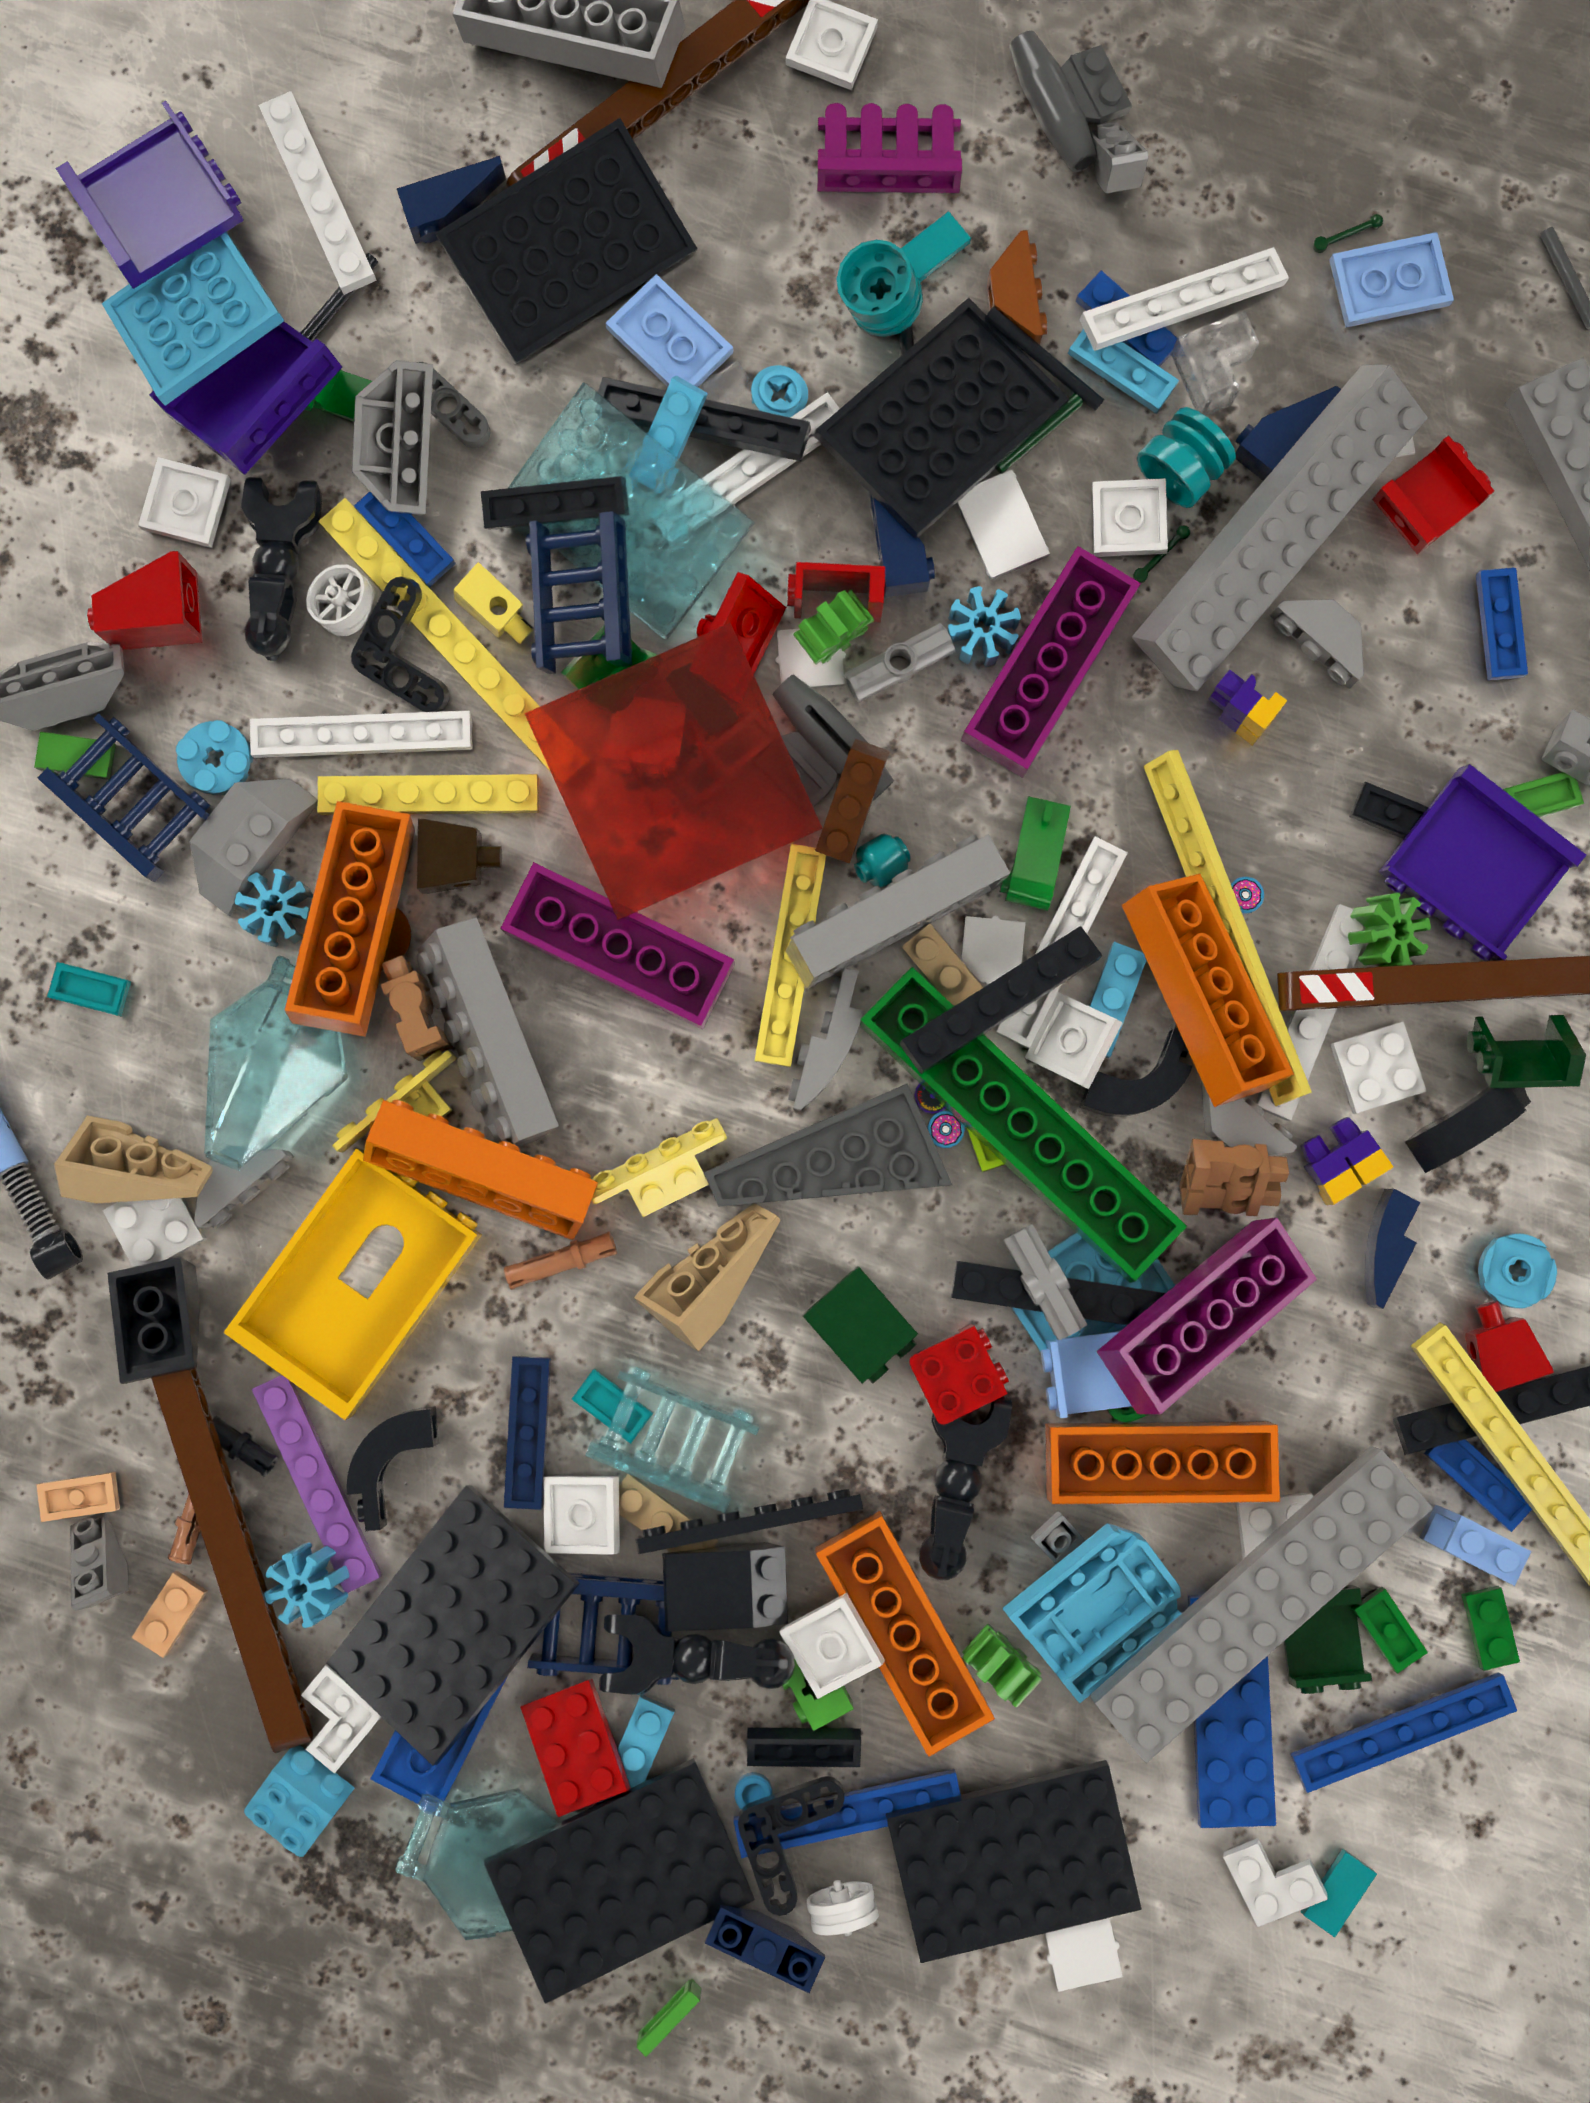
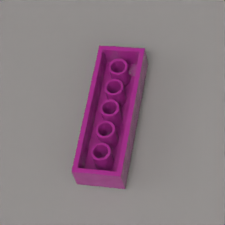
[961,546,1141,778]
[500,862,735,1030]
[1096,1218,1317,1415]

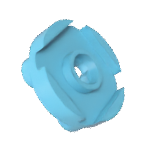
[176,720,253,796]
[1478,1234,1557,1308]

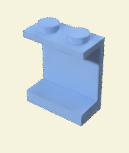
[1041,1331,1132,1418]
[1419,1504,1531,1586]

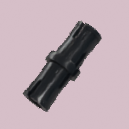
[213,1416,279,1477]

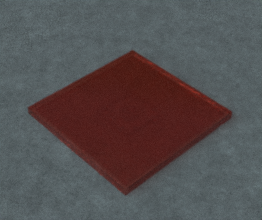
[524,623,823,920]

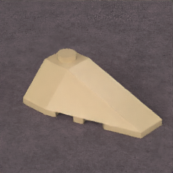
[54,1115,213,1204]
[634,1203,781,1352]

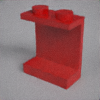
[1372,435,1495,555]
[787,562,885,623]

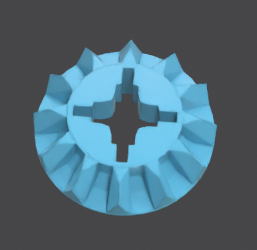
[751,365,808,417]

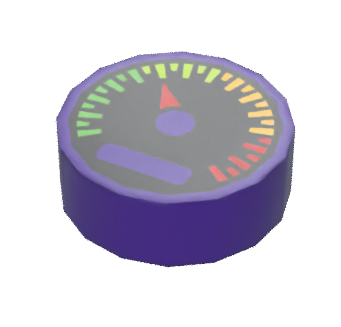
[914,1083,946,1115]

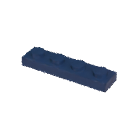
[504,1356,551,1510]

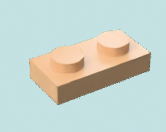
[36,1472,120,1522]
[132,1571,208,1658]

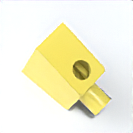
[453,562,534,644]

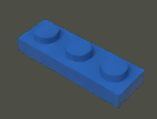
[1076,270,1181,367]
[354,492,456,588]
[1476,568,1528,681]
[1424,1439,1532,1532]

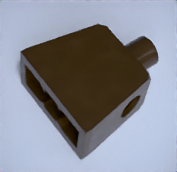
[417,819,502,894]

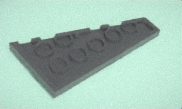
[704,1084,952,1207]

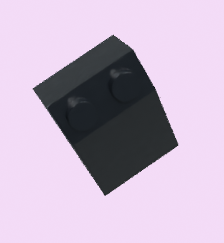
[107,1257,200,1384]
[662,1542,788,1632]

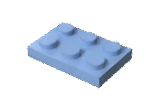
[1329,232,1454,328]
[606,274,733,387]

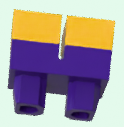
[1209,670,1287,746]
[1300,1117,1394,1205]

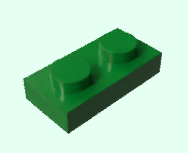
[1351,1586,1428,1674]
[1461,1586,1520,1671]

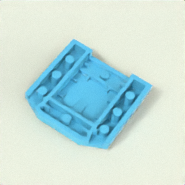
[1002,1523,1181,1703]

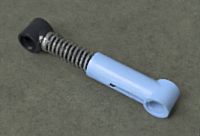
[0,1108,83,1280]

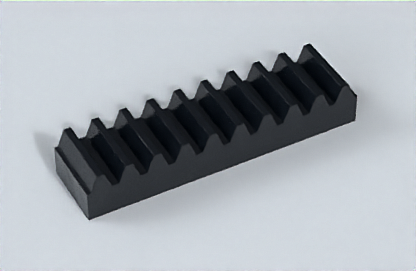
[480,476,629,530]

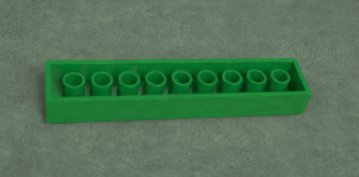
[860,967,1187,1283]

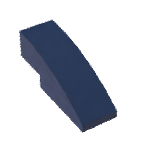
[1365,1188,1421,1309]

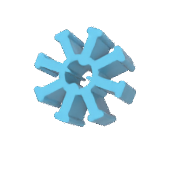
[947,586,1021,667]
[235,869,313,947]
[264,1542,350,1628]

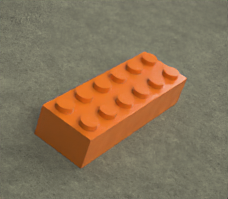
[285,801,415,1037]
[1122,874,1294,1107]
[363,1100,598,1240]
[1045,1421,1280,1504]
[815,1511,995,1757]

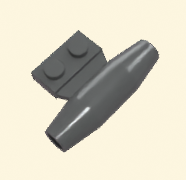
[1009,31,1132,172]
[755,674,894,815]

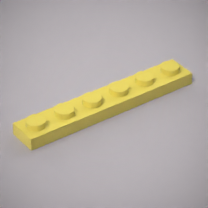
[317,774,539,815]
[754,844,826,1067]

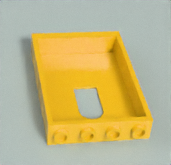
[223,1148,482,1420]

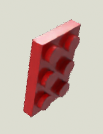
[520,1678,631,1817]

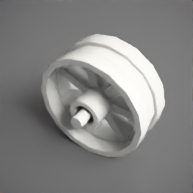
[306,565,378,636]
[807,1880,879,1936]

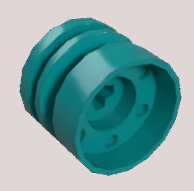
[836,239,923,337]
[1136,407,1236,508]

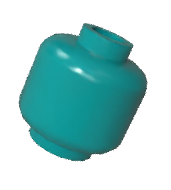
[854,833,911,888]

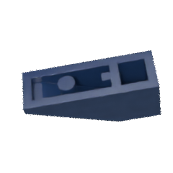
[396,156,506,244]
[1235,386,1341,481]
[869,493,935,598]

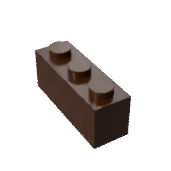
[815,739,890,864]

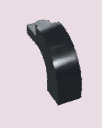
[1079,1022,1193,1117]
[1405,1086,1531,1173]
[346,1406,439,1532]

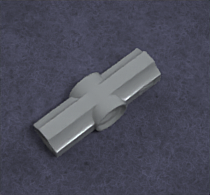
[844,623,955,703]
[1003,1224,1087,1340]

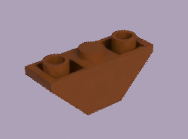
[986,230,1047,345]

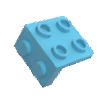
[244,1745,355,1857]

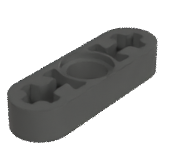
[416,362,490,448]

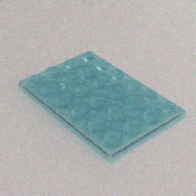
[508,382,755,639]

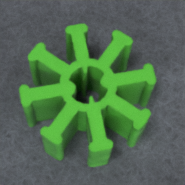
[793,590,874,665]
[1348,892,1431,967]
[962,1624,1043,1707]

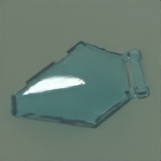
[204,955,348,1171]
[395,1788,558,1940]

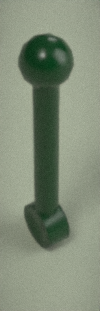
[1313,214,1383,253]
[1133,525,1191,583]

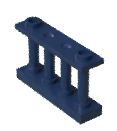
[526,511,632,674]
[37,713,211,882]
[527,1572,679,1685]

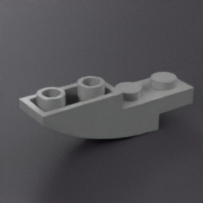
[788,968,864,1111]

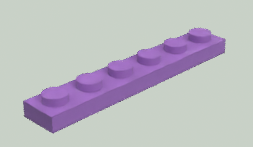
[252,1375,382,1593]

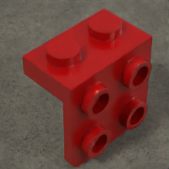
[909,1324,1009,1425]

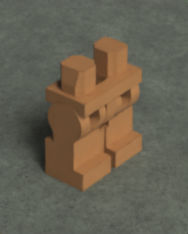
[380,956,453,1061]
[1179,1139,1289,1216]

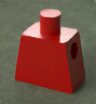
[1465,1301,1554,1392]

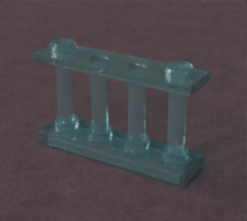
[585,1366,759,1513]

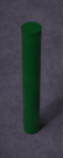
[995,393,1083,474]

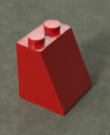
[87,551,203,650]

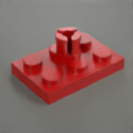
[689,572,787,705]

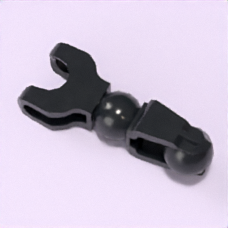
[241,477,322,661]
[919,1396,1012,1580]
[598,1615,795,1695]

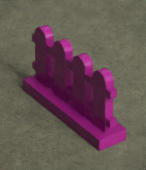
[817,103,962,193]

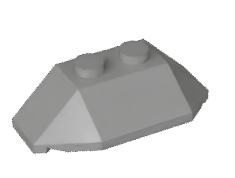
[352,360,433,515]
[0,642,125,731]
[190,778,318,916]

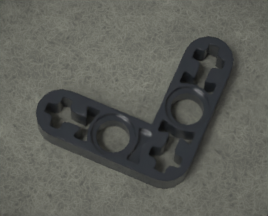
[351,577,449,712]
[738,1776,844,1916]

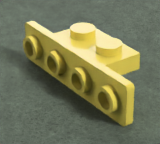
[332,1050,457,1152]
[592,1118,727,1217]

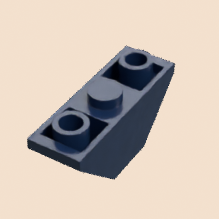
[705,1905,826,1993]

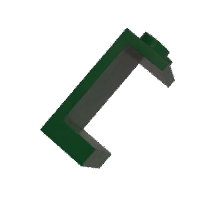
[1467,1015,1586,1088]
[802,1266,918,1384]
[1284,1585,1372,1694]

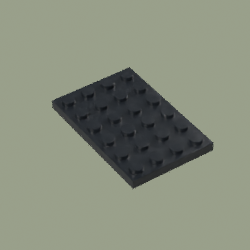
[435,118,698,365]
[814,298,1069,540]
[326,1485,580,1766]
[484,1758,755,2004]
[886,1760,1142,1963]

